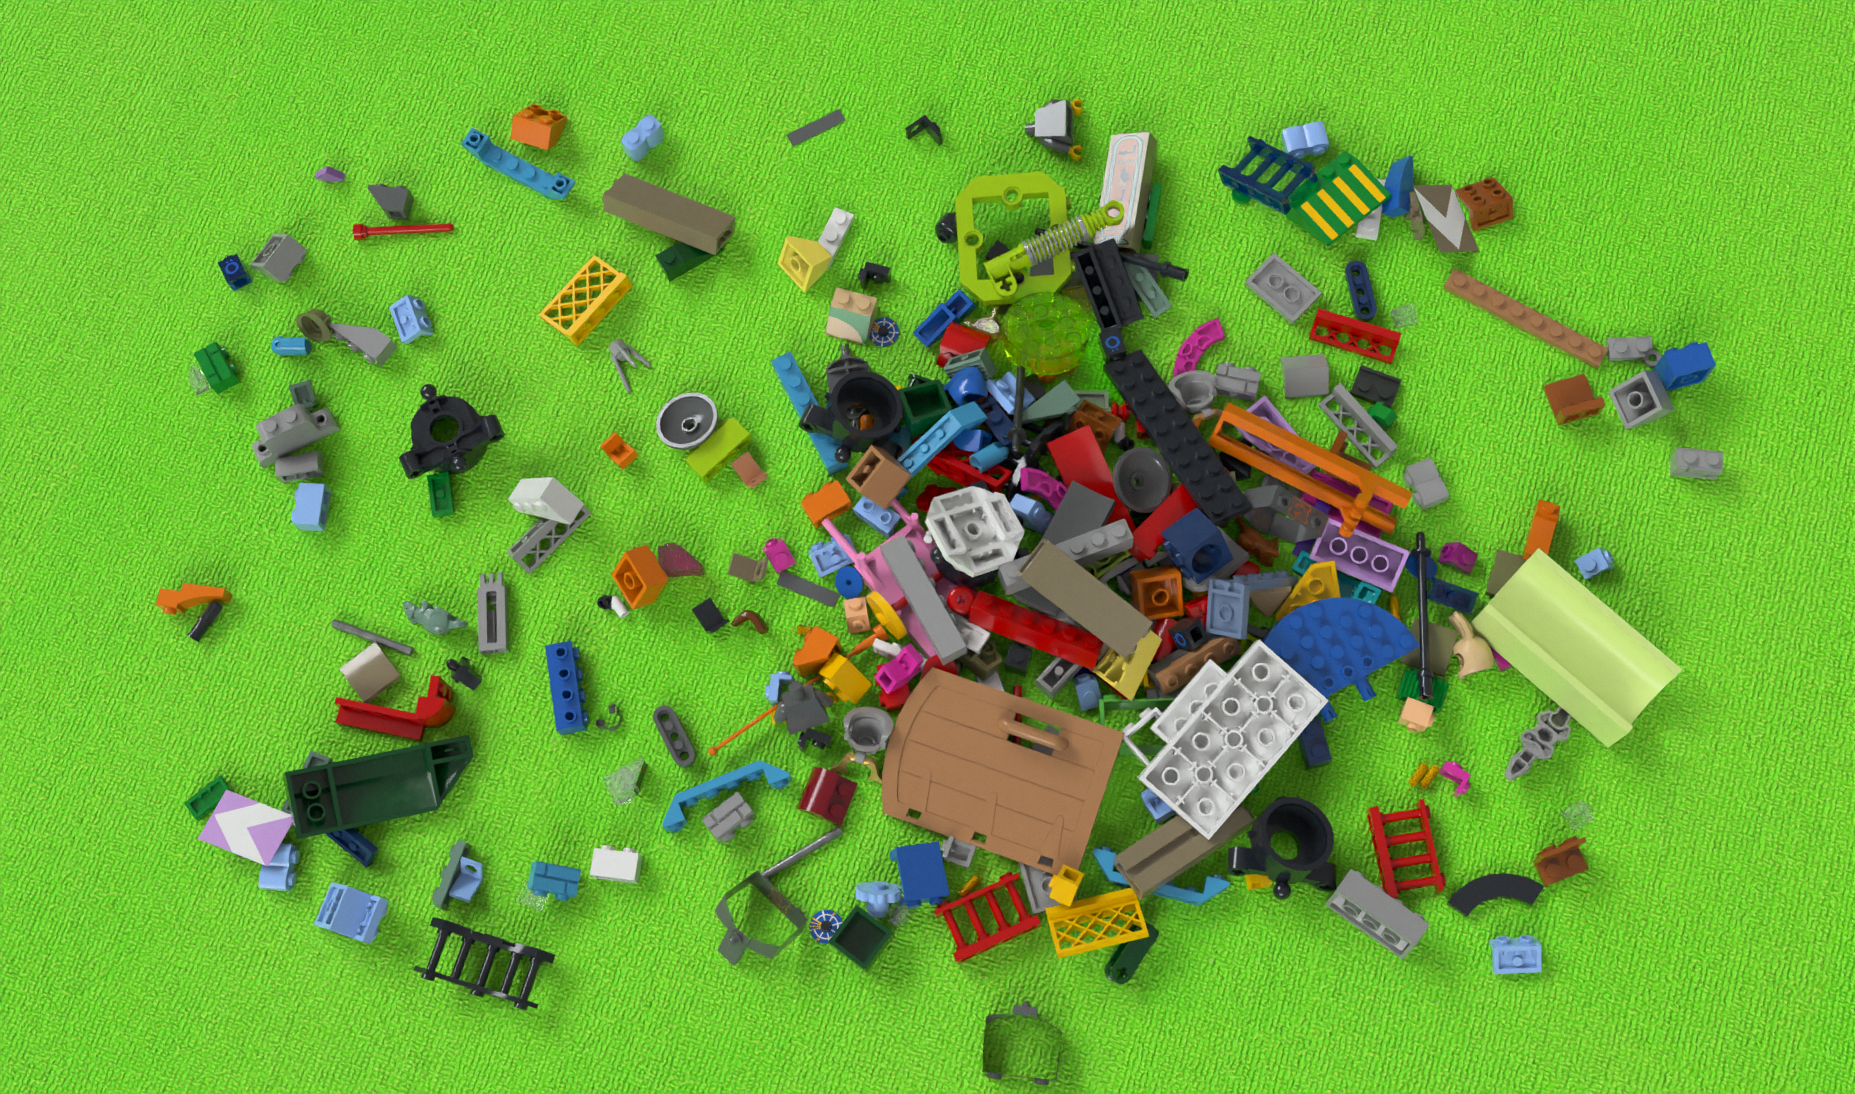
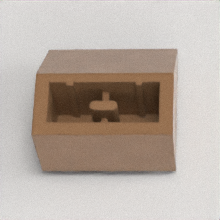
[846,445,913,509]

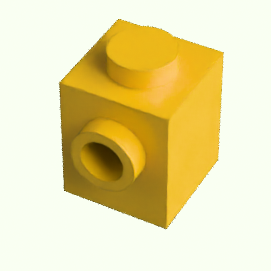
[1048,864,1084,907]

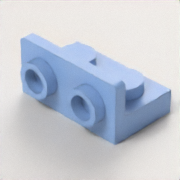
[389,295,433,344]
[986,372,1035,415]
[853,495,900,539]
[808,532,856,577]
[1489,935,1542,974]

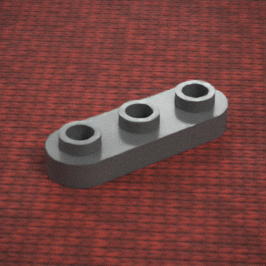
[653,705,696,768]

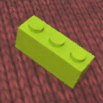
[685,417,752,484]

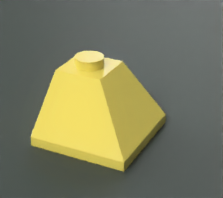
[778,236,832,292]

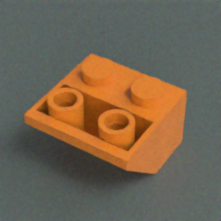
[510,104,568,150]
[793,626,843,677]

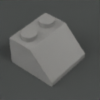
[250,233,307,283]
[1608,370,1675,430]

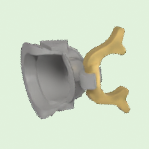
[1168,370,1234,431]
[830,707,893,784]

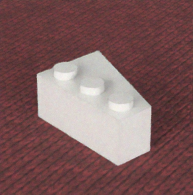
[508,477,584,525]

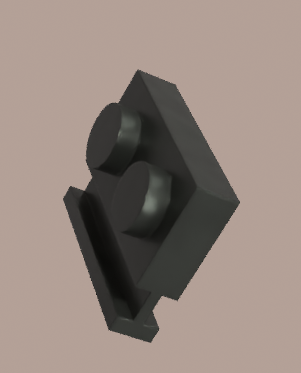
[1350,365,1402,409]

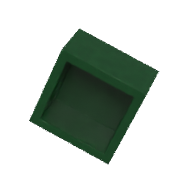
[898,379,952,438]
[828,905,895,973]

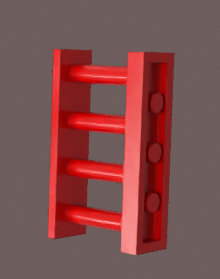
[1366,799,1446,899]
[934,872,1041,964]

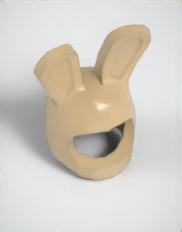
[1448,611,1495,680]

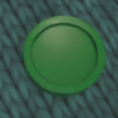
[1231,183,1253,204]

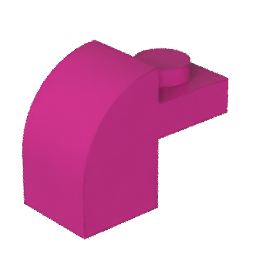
[874,643,924,694]

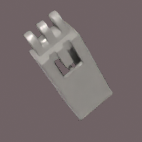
[478,572,509,654]

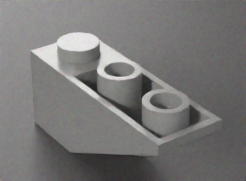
[328,323,397,367]

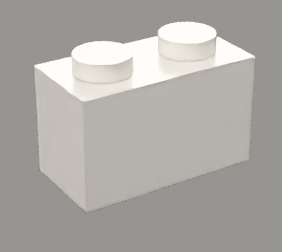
[590,845,643,884]

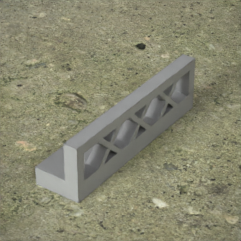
[1318,383,1398,469]
[506,505,591,574]

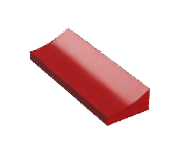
[1046,425,1136,533]

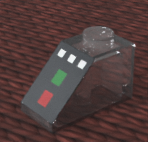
[602,757,648,806]

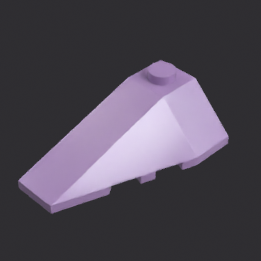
[1234,396,1316,474]

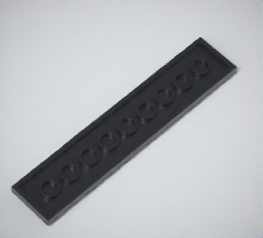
[1103,349,1252,526]

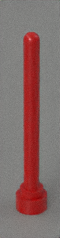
[353,223,454,240]

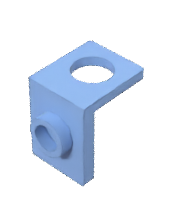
[449,857,483,903]

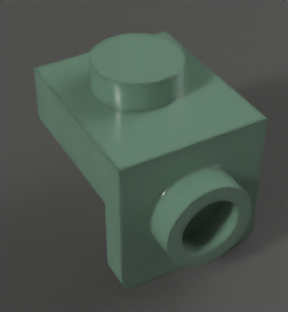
[289,379,318,411]

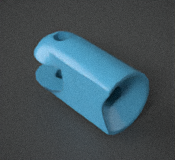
[271,336,311,356]
[969,442,1009,473]

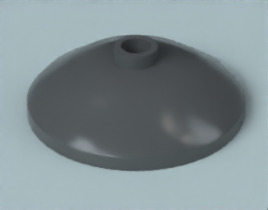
[656,392,719,450]
[1113,447,1172,513]

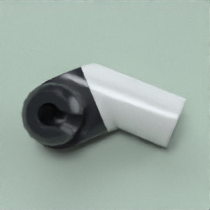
[1113,422,1135,451]
[597,595,629,618]

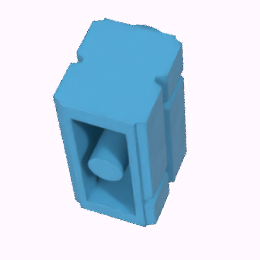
[527,861,581,901]

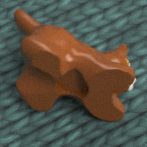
[1235,516,1280,567]

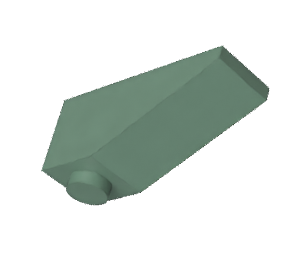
[1012,380,1081,425]

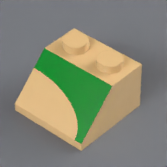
[826,288,879,346]

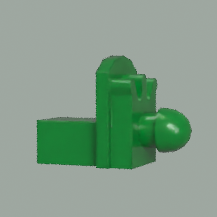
[1367,401,1398,431]

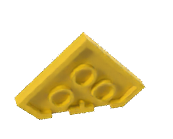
[1274,560,1341,622]

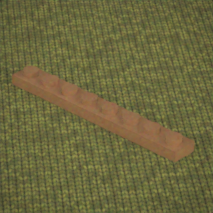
[1443,268,1608,369]

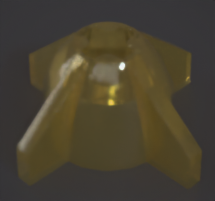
[964,306,1011,345]

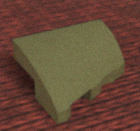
[957,627,1003,682]

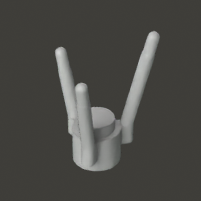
[608,339,651,393]

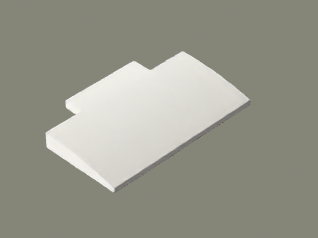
[1137,640,1329,840]

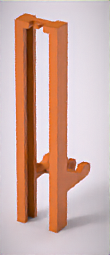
[1208,402,1413,538]

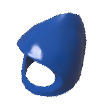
[943,366,988,407]

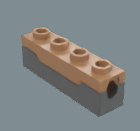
[1147,633,1241,696]

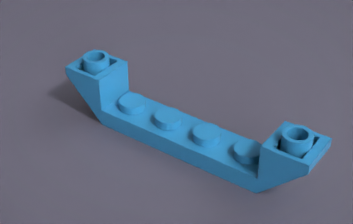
[461,128,576,200]
[896,401,988,501]
[662,760,792,833]
[1093,846,1229,906]

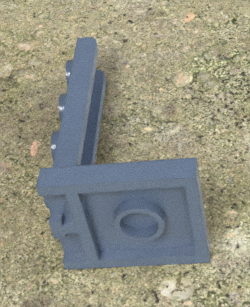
[1206,570,1298,639]

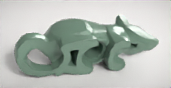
[402,600,468,635]

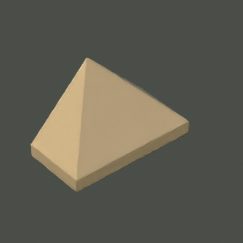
[1249,586,1291,619]

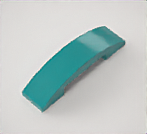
[1292,550,1382,605]

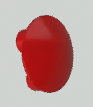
[916,484,957,513]

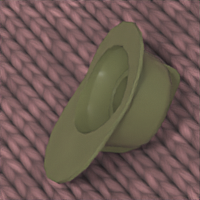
[296,309,332,341]

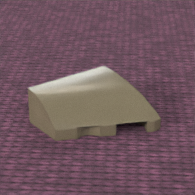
[1404,192,1425,240]

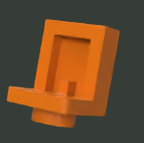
[600,432,638,469]

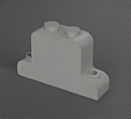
[252,404,340,468]

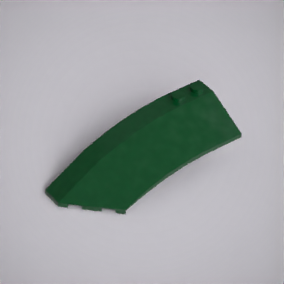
[283,735,473,839]

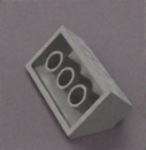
[1325,869,1430,960]

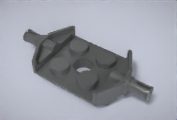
[826,344,870,430]

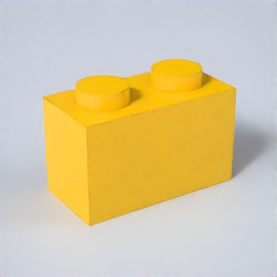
[818,652,872,705]

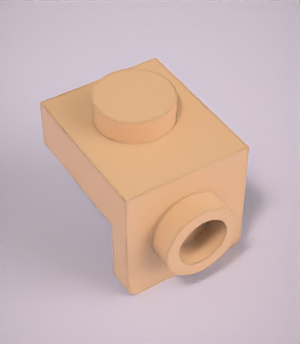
[843,597,871,634]

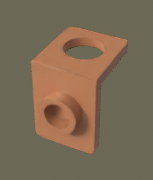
[731,452,768,489]

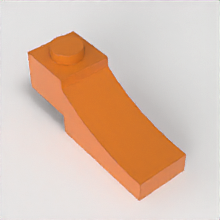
[1523,499,1560,560]
[156,583,232,615]

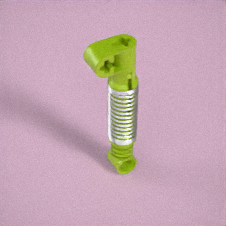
[983,200,1125,300]

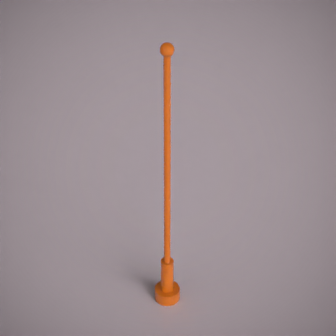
[708,624,889,756]

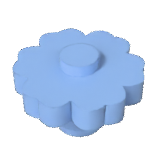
[855,881,901,918]

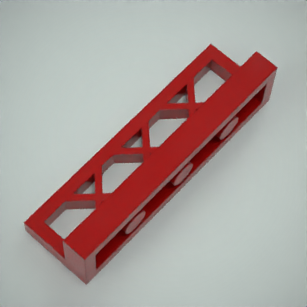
[1309,308,1402,364]
[927,441,1012,493]
[334,697,426,742]

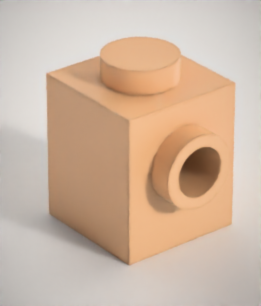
[1397,697,1435,733]

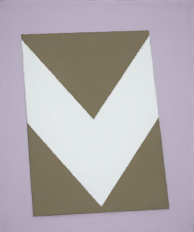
[1413,185,1479,253]

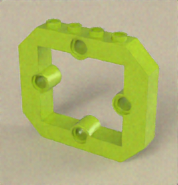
[955,171,1075,306]

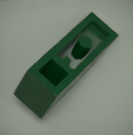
[655,242,723,282]

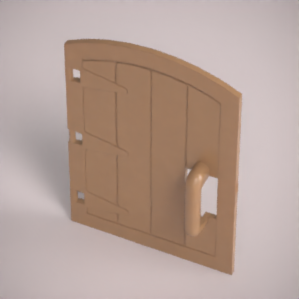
[882,667,1125,875]

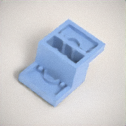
[314,882,388,944]

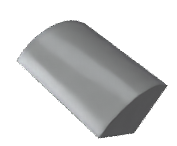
[275,451,324,483]

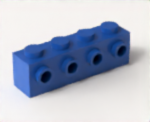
[545,641,589,735]

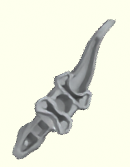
[1505,706,1572,781]

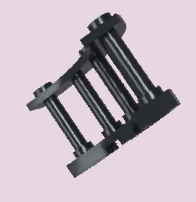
[976,415,1065,504]
[414,917,556,1011]

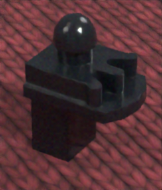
[446,656,482,691]

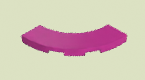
[1173,318,1225,378]
[1020,467,1068,511]

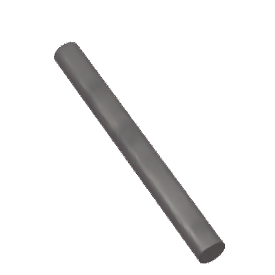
[331,619,414,656]
[761,826,843,879]

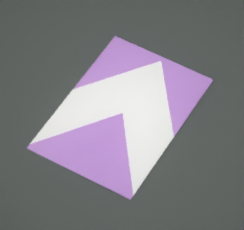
[198,790,293,866]

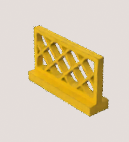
[539,255,633,347]
[1045,888,1149,959]

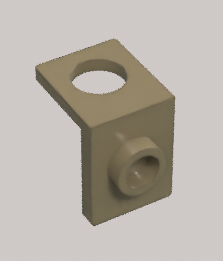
[727,553,769,583]

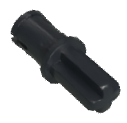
[187,600,223,642]

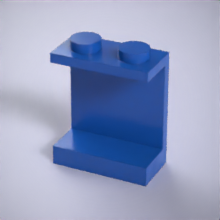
[890,841,950,909]

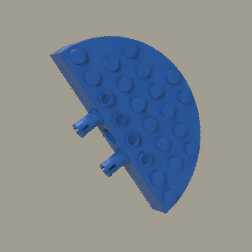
[1261,598,1420,723]

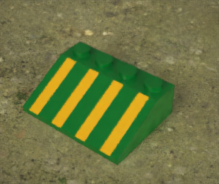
[1282,151,1391,247]

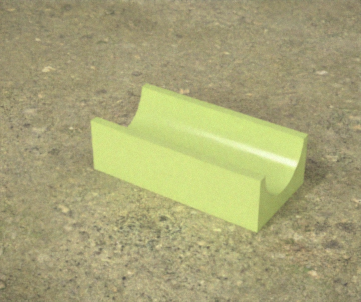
[1470,548,1682,748]

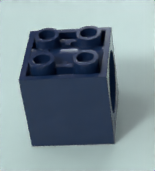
[1160,507,1234,585]

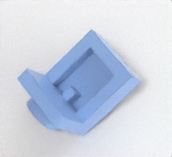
[1575,547,1614,580]
[765,671,795,705]
[1072,673,1102,711]
[1141,788,1177,824]

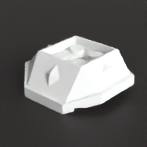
[925,486,1024,577]

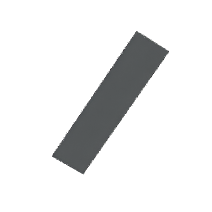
[787,109,845,146]
[776,571,840,607]

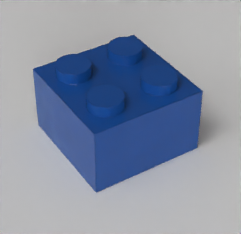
[1653,342,1716,392]

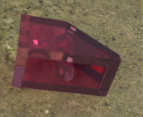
[658,543,705,577]

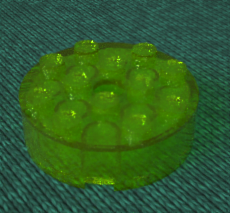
[1003,291,1090,375]

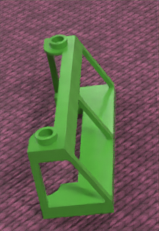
[1098,695,1175,757]

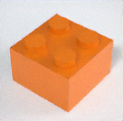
[611,545,669,610]
[1130,565,1184,620]

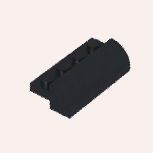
[1072,238,1144,333]

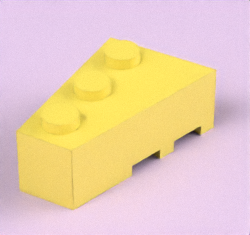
[1093,630,1162,701]

